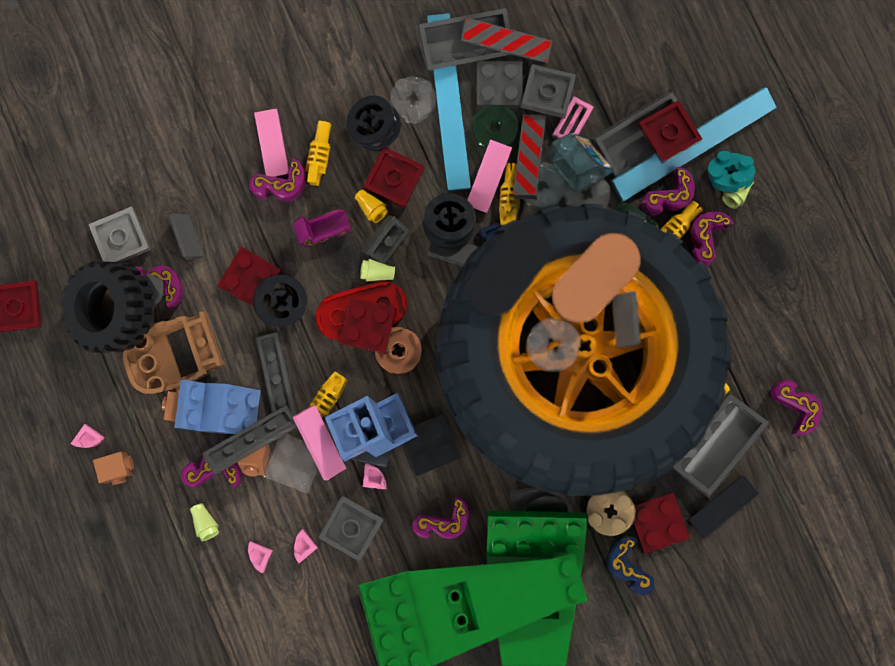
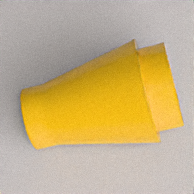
[354,189,388,223]

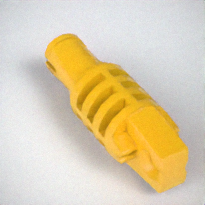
[305,121,331,186]
[499,163,520,226]
[660,201,703,238]
[310,372,348,418]

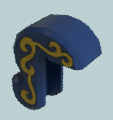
[606,536,654,595]

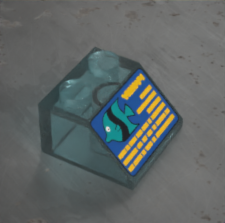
[550,133,614,191]

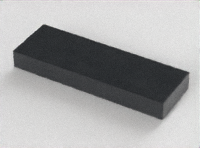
[687,475,759,539]

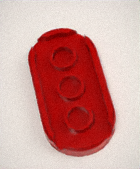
[315,281,407,341]

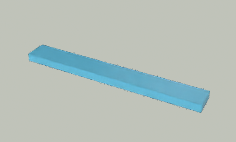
[427,13,471,192]
[611,87,777,201]

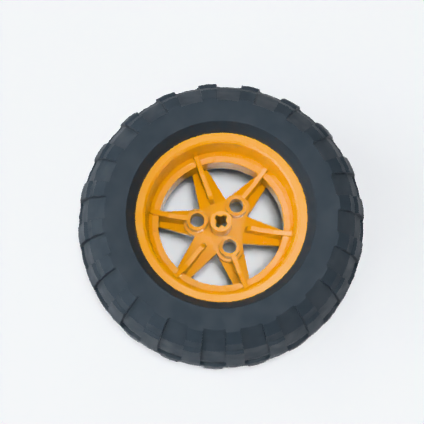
[437,203,732,496]

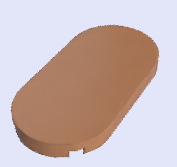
[552,234,640,323]

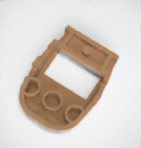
[123,311,225,394]

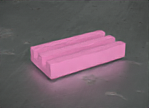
[552,97,594,148]

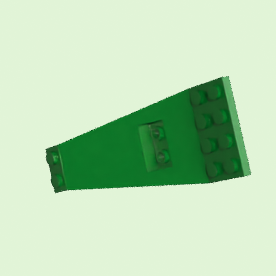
[487,511,587,666]
[358,552,587,666]

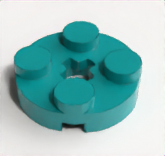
[708,151,755,193]

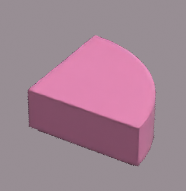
[71,424,106,448]
[363,463,387,490]
[294,529,318,563]
[248,541,273,573]

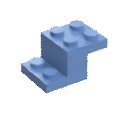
[174,380,261,435]
[325,393,418,461]

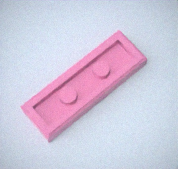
[254,108,289,178]
[468,140,512,213]
[293,405,346,480]

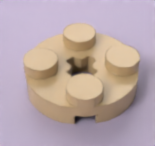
[587,491,636,536]

